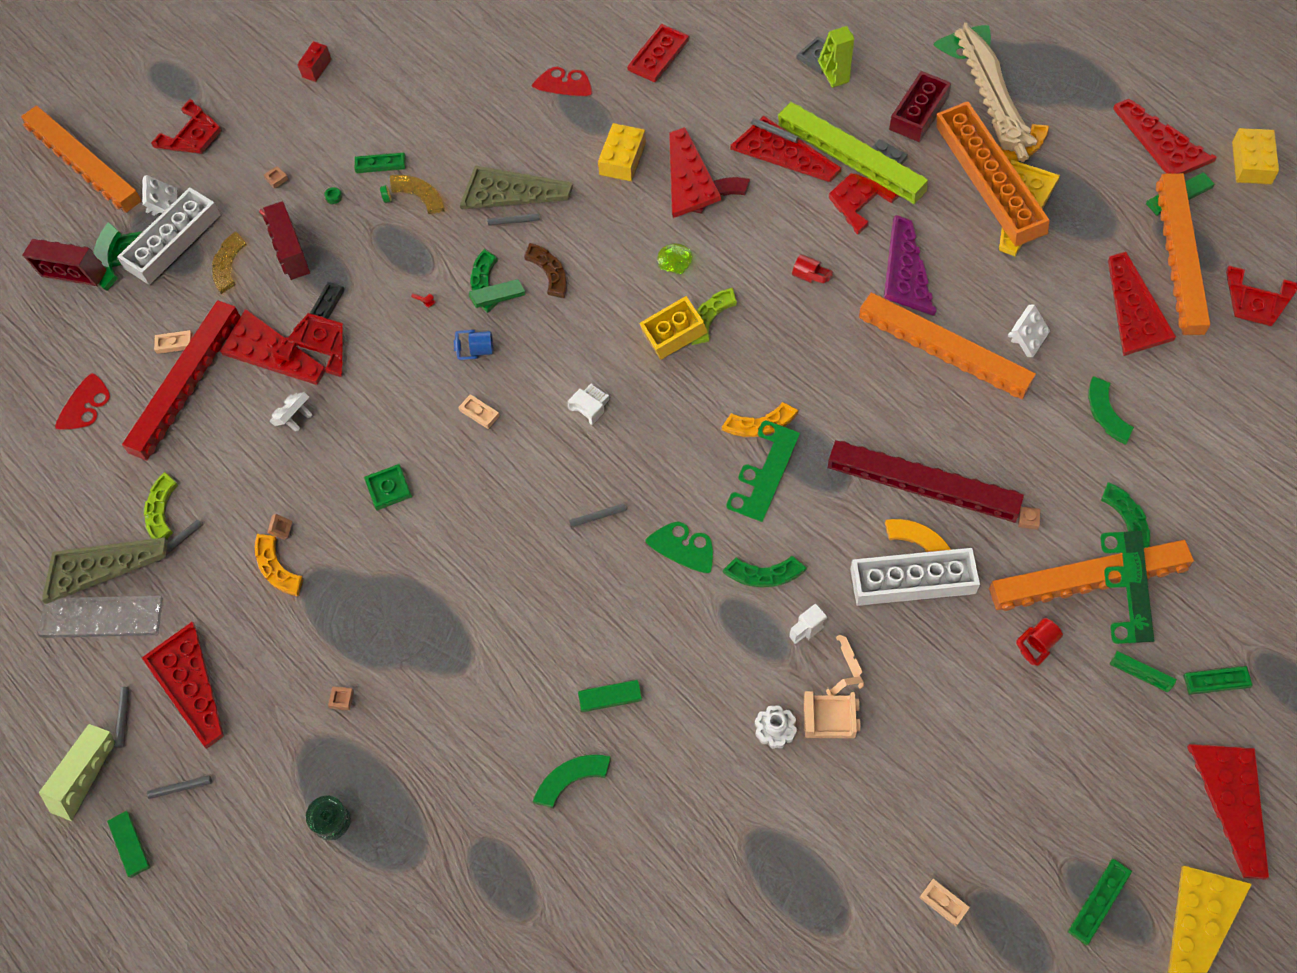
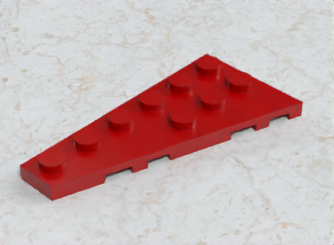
[1113,99,1217,175]
[730,116,841,182]
[669,127,721,218]
[220,309,325,385]

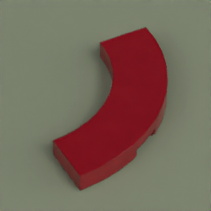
[692,177,750,214]

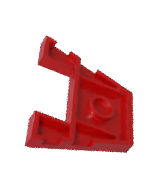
[151,99,221,154]
[829,173,899,235]
[1226,266,1297,326]
[273,313,343,377]

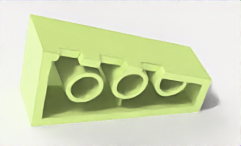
[39,724,115,821]

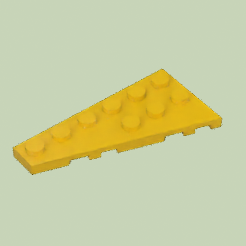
[999,160,1060,257]
[1168,866,1252,973]

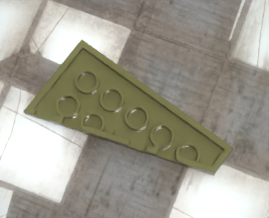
[460,165,573,209]
[42,538,168,604]

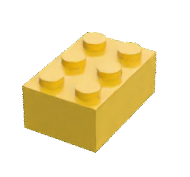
[598,123,646,182]
[1232,128,1279,184]
[639,296,707,360]

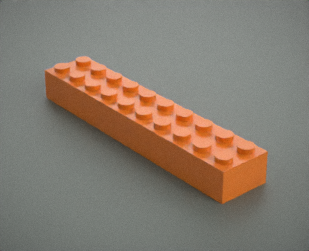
[937,101,1050,247]

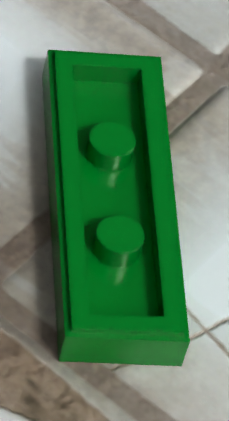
[354,152,406,173]
[469,279,525,308]
[1109,651,1177,692]
[1183,666,1253,695]
[578,680,642,713]
[107,810,151,878]

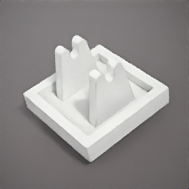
[143,175,177,216]
[1008,305,1050,357]
[269,392,312,432]

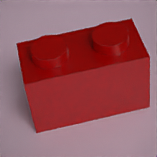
[297,41,332,82]

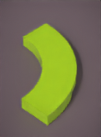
[691,288,737,345]
[144,472,179,539]

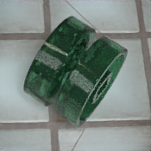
[306,795,350,841]

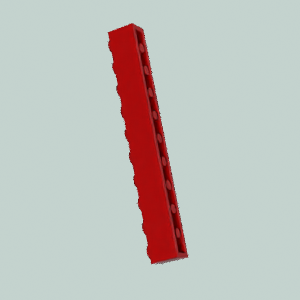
[122,300,241,461]

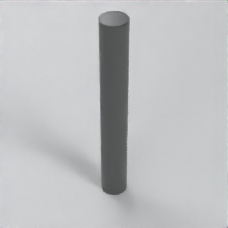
[751,118,799,143]
[487,214,539,226]
[569,503,626,528]
[156,519,202,563]
[114,687,129,748]
[147,775,212,799]

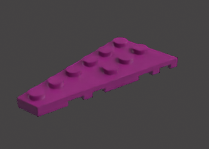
[884,215,937,316]

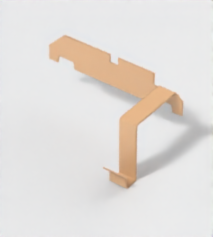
[826,634,864,696]

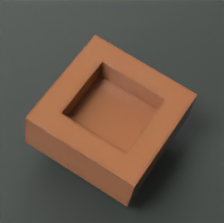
[264,166,288,189]
[1018,506,1040,530]
[267,514,292,540]
[328,686,354,710]

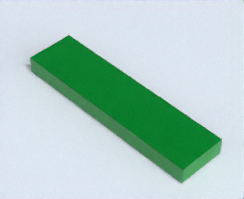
[1146,172,1215,216]
[1067,858,1133,946]

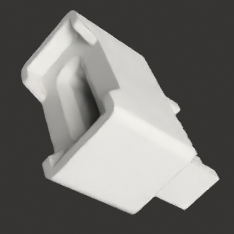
[567,383,609,425]
[789,604,827,644]

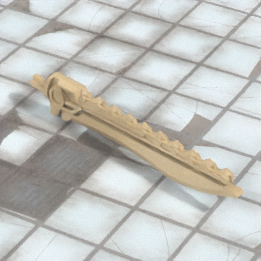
[955,23,1037,162]

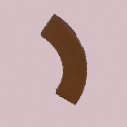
[524,243,567,298]

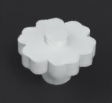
[755,706,797,749]

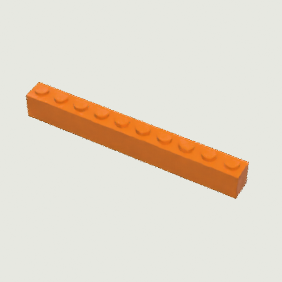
[21,105,142,213]
[1156,173,1210,335]
[859,292,1036,399]
[989,540,1194,611]

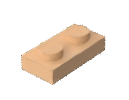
[154,330,193,354]
[458,394,500,429]
[919,879,970,926]

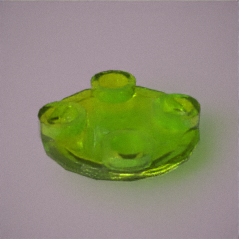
[657,243,692,274]

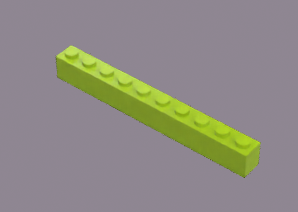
[778,102,928,204]

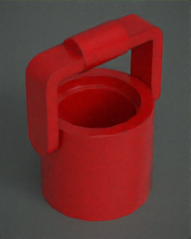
[792,254,833,284]
[1016,618,1063,666]

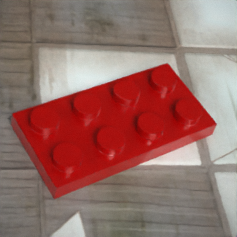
[627,24,689,83]

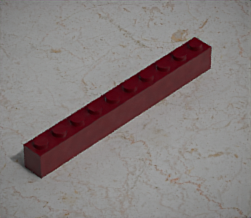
[827,440,1024,523]

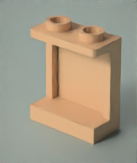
[804,691,860,738]

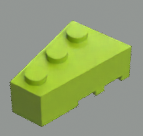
[818,26,854,88]

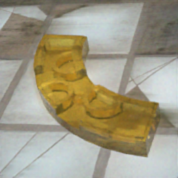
[390,175,445,214]
[212,231,247,294]

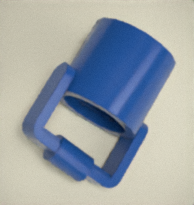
[453,329,494,360]

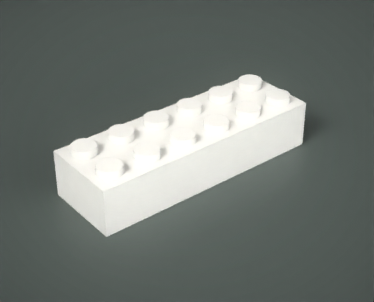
[117,187,220,285]
[850,548,980,606]

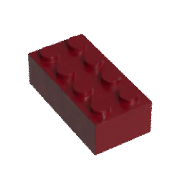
[889,71,951,142]
[262,201,311,280]
[22,239,107,286]

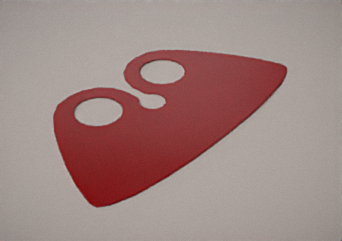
[532,67,592,96]
[55,373,110,430]

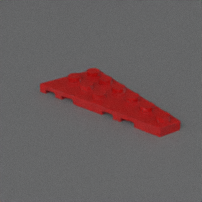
[1108,251,1176,356]
[142,621,224,749]
[1187,744,1269,880]

